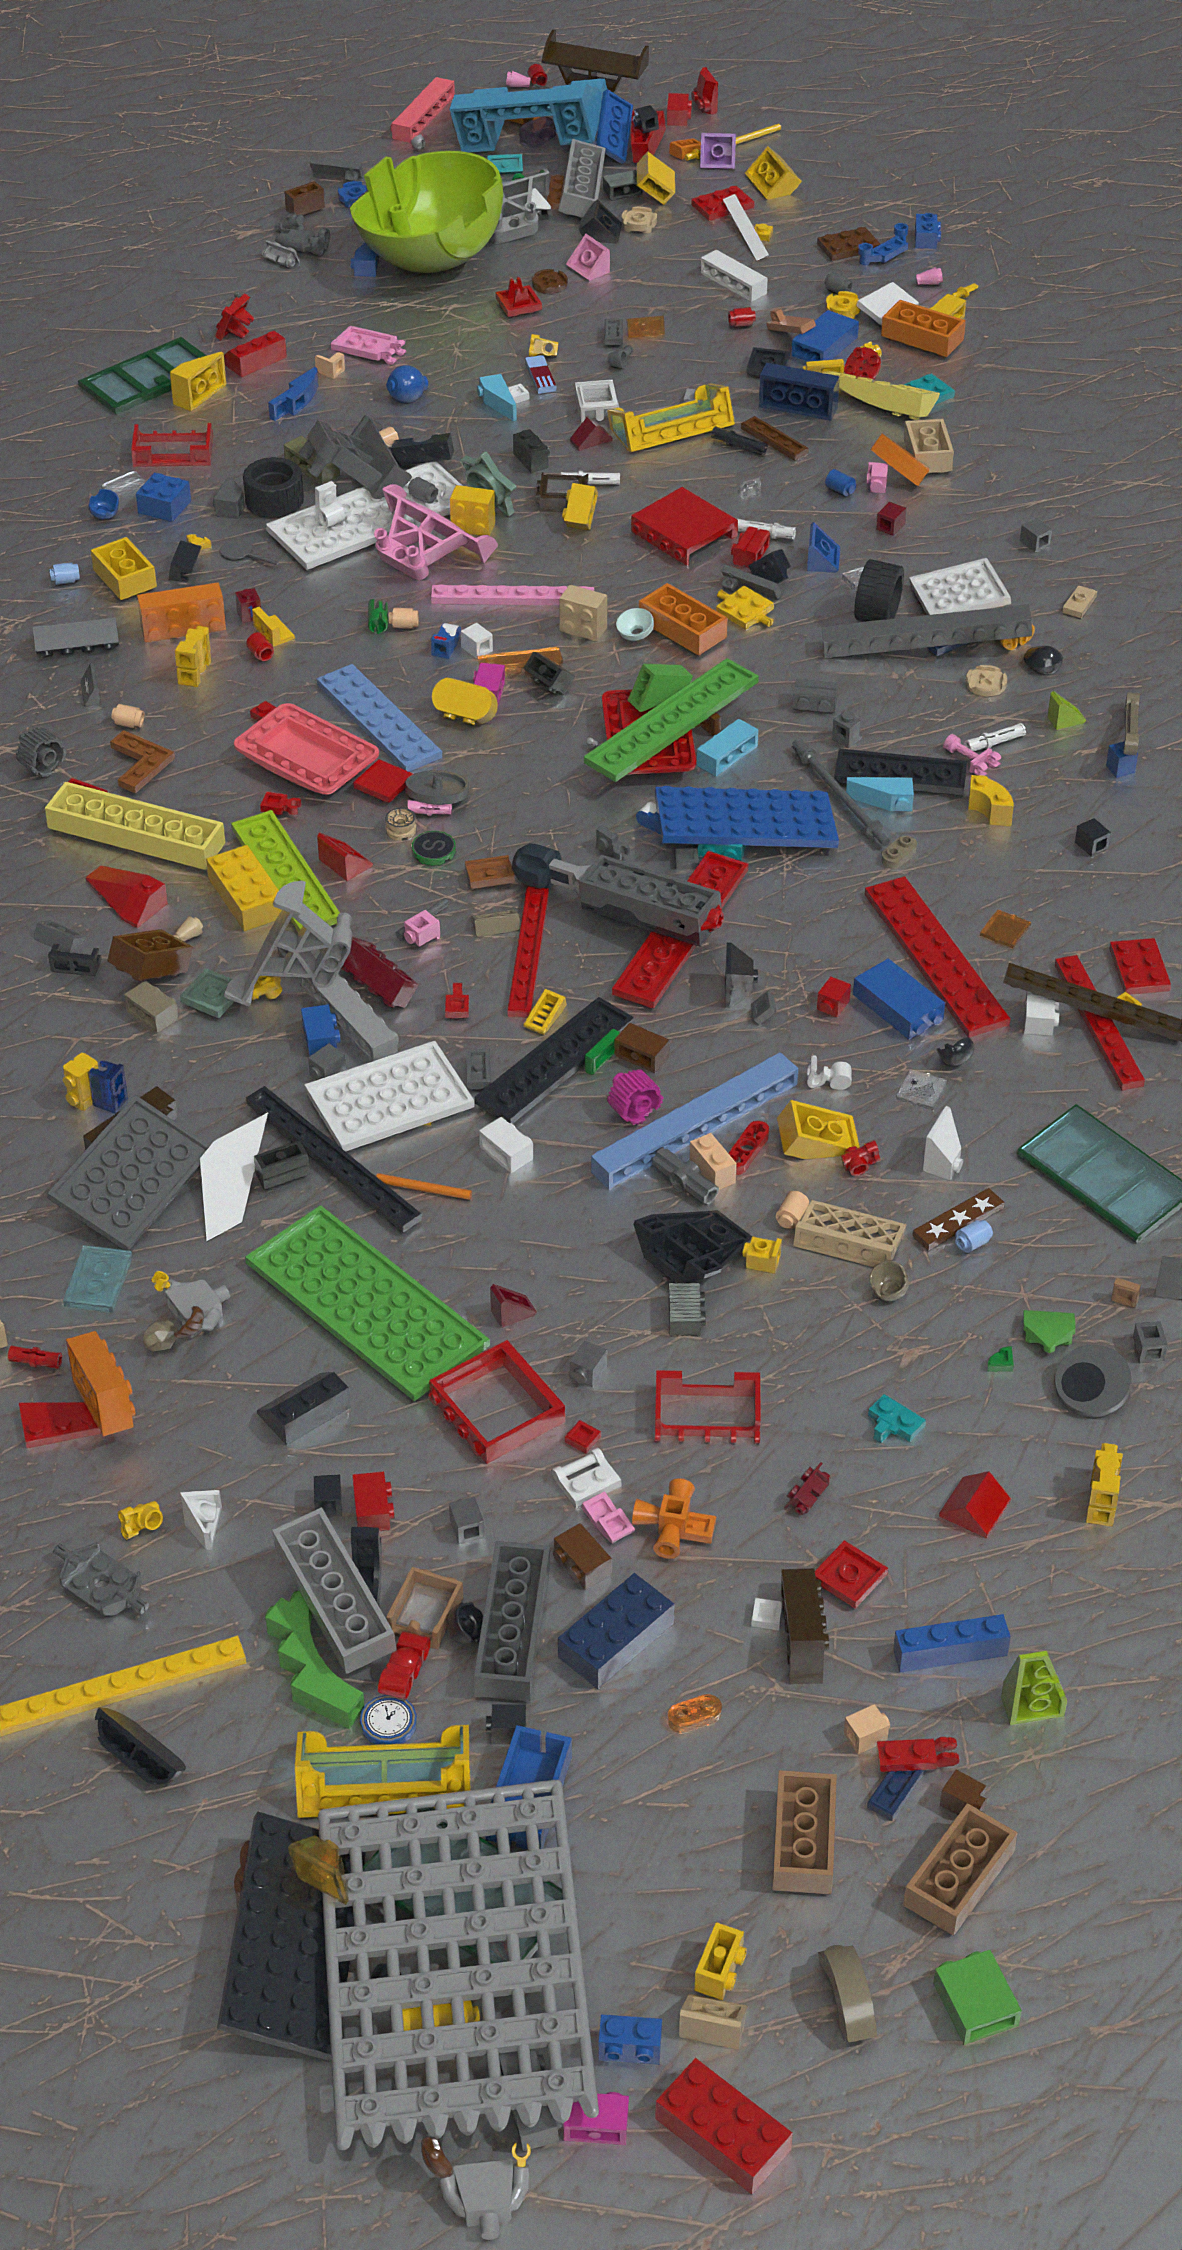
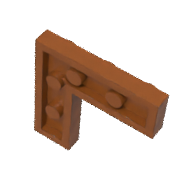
[110,730,175,794]

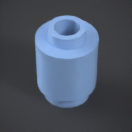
[49,562,80,585]
[955,1220,993,1253]

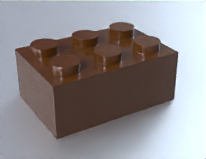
[107,929,193,981]

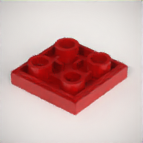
[353,759,413,803]

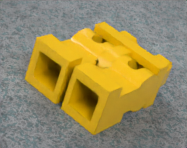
[175,626,211,687]
[1086,1443,1123,1527]

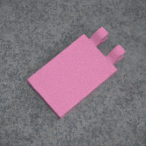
[331,326,406,365]

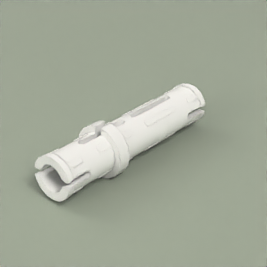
[561,471,620,485]
[737,519,796,540]
[964,723,1026,751]

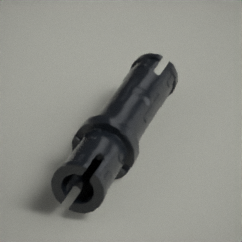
[711,426,768,456]

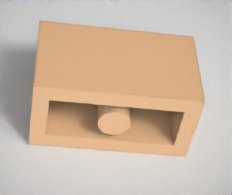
[690,1133,737,1190]

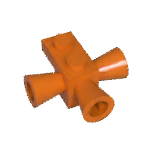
[632,1478,716,1559]

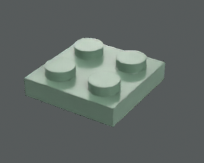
[180,968,235,1018]

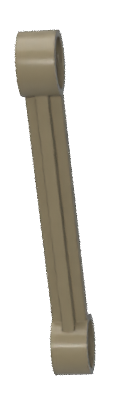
[1123,692,1140,756]

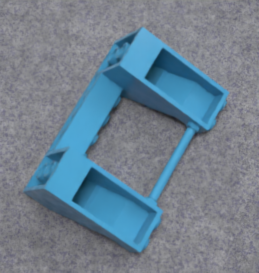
[449,79,607,153]

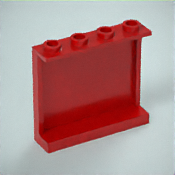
[631,487,738,566]

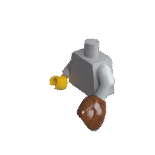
[151,1271,230,1339]
[421,2136,531,2240]

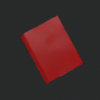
[317,832,373,881]
[939,1471,1011,1538]

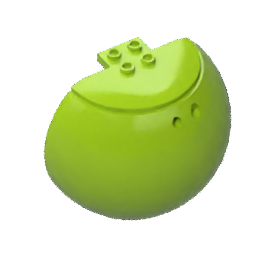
[350,151,503,273]

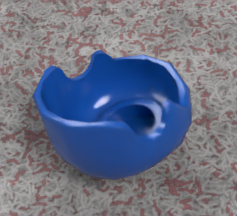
[88,489,119,520]

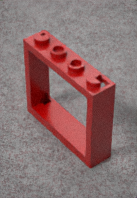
[428,1340,565,1464]

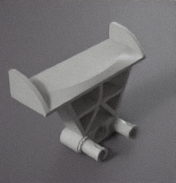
[490,169,550,244]
[224,881,353,1006]

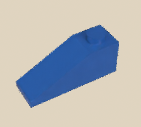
[351,243,379,277]

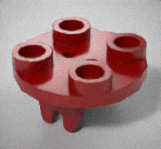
[844,347,881,380]

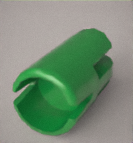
[368,599,388,634]

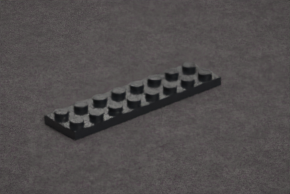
[474,997,634,1124]

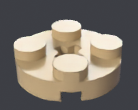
[622,206,657,233]

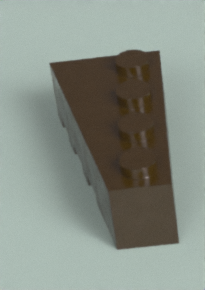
[781,1568,829,1684]

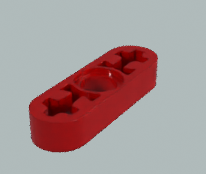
[728,1121,769,1175]

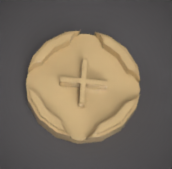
[965,665,1008,697]

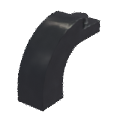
[351,1527,382,1606]

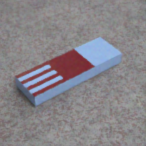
[525,355,556,394]

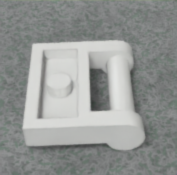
[551,1447,621,1508]

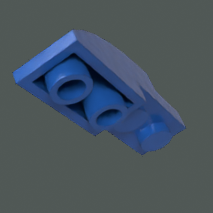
[268,367,318,421]

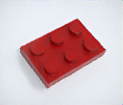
[691,186,755,221]
[1109,938,1171,995]

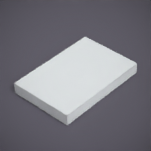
[856,282,919,326]

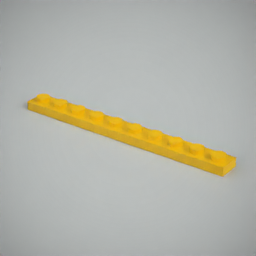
[0,1636,246,1737]

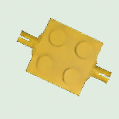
[716,586,774,630]

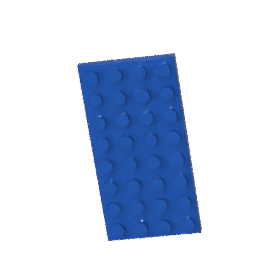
[655,786,839,848]

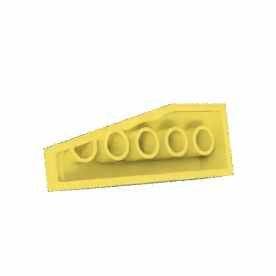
[823,371,940,420]

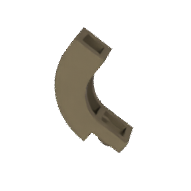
[818,1945,878,2043]

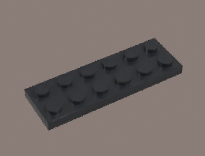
[834,748,968,795]

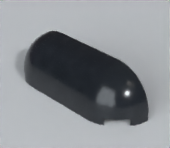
[95,1707,186,1784]

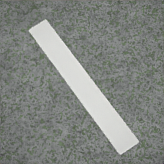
[723,194,769,260]

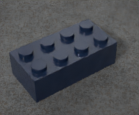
[759,363,840,421]
[558,1573,675,1689]

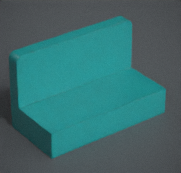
[487,154,523,174]

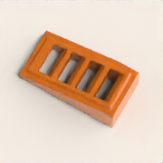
[669,138,701,160]

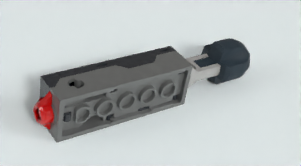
[512,843,724,947]

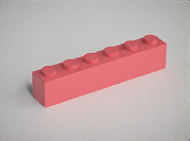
[390,77,455,143]

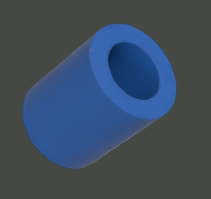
[825,469,856,496]

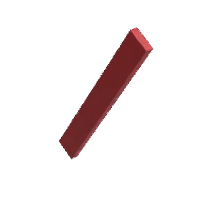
[507,887,549,1018]

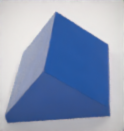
[807,522,840,573]

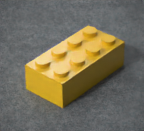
[206,845,282,932]

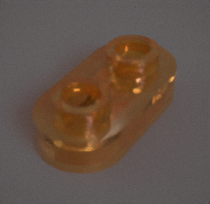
[668,1694,722,1733]

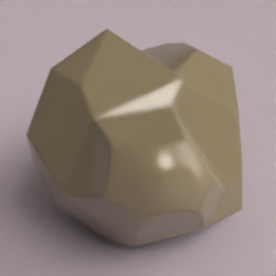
[143,1320,178,1352]

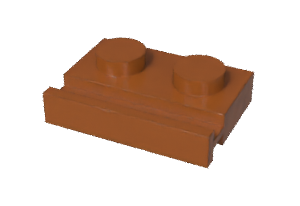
[465,855,515,889]

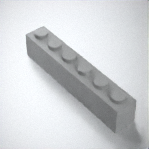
[300,974,399,1062]

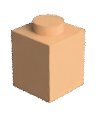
[844,1704,890,1755]

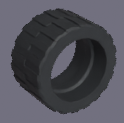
[243,457,304,518]
[854,559,904,622]

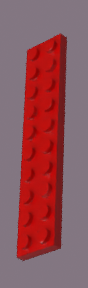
[612,851,749,1009]
[865,876,1011,1037]

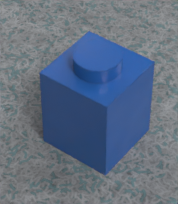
[1106,741,1138,778]

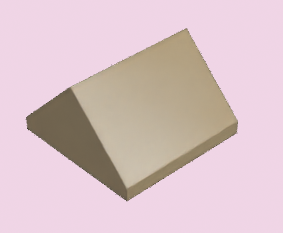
[679,1993,748,2050]

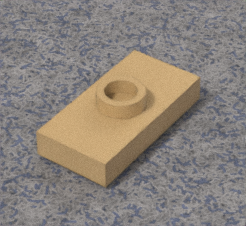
[1062,585,1097,619]

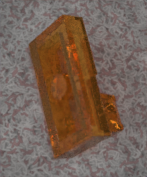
[626,315,665,338]

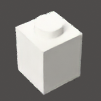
[461,623,493,659]

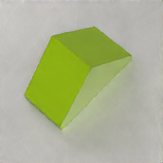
[1047,691,1087,730]

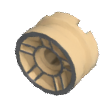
[385,807,417,841]

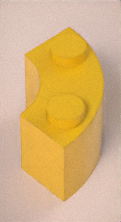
[968,775,1014,826]

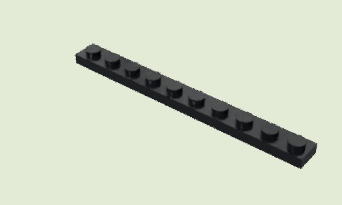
[246,1086,422,1233]

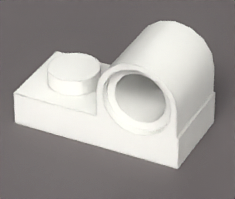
[315,481,345,528]

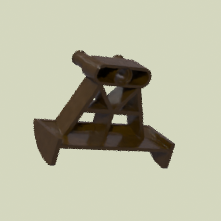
[542,29,649,94]

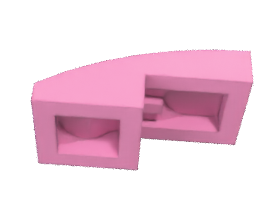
[581,1491,635,1543]

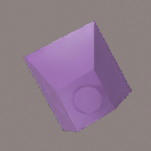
[700,133,736,169]

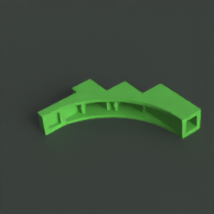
[265,1590,365,1729]

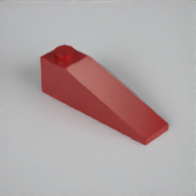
[86,865,168,928]

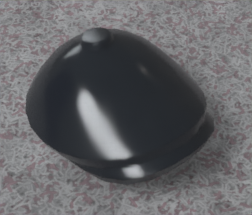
[1023,646,1063,675]

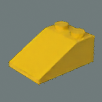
[170,352,226,411]
[777,1100,860,1159]

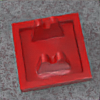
[495,277,542,317]
[215,293,254,341]

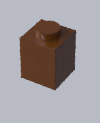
[940,1769,988,1815]

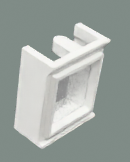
[575,380,619,423]

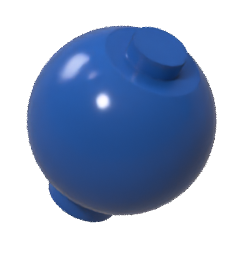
[386,365,428,403]

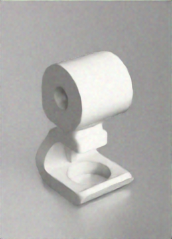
[807,1055,852,1090]

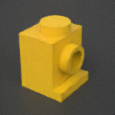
[743,1237,782,1274]

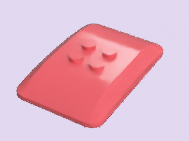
[234,703,379,794]

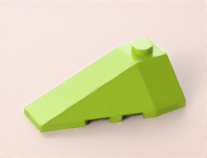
[1001,1651,1067,1725]

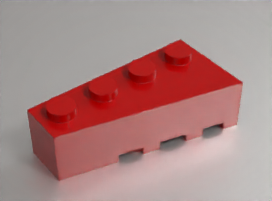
[631,111,666,163]

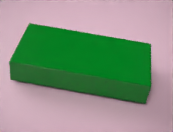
[585,1029,620,1075]

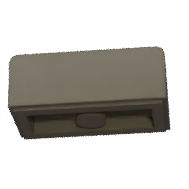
[471,909,520,937]

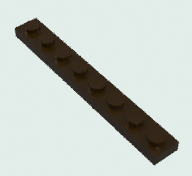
[1003,963,1182,1042]

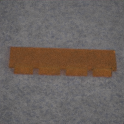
[477,647,563,675]

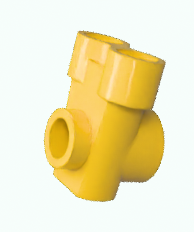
[529,334,559,357]
[251,976,282,1001]
[117,1501,163,1540]

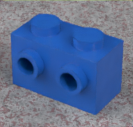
[915,213,941,249]
[599,2014,662,2065]

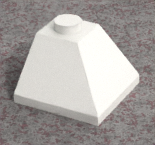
[923,1106,963,1180]

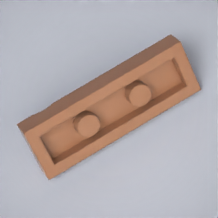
[766,308,816,334]

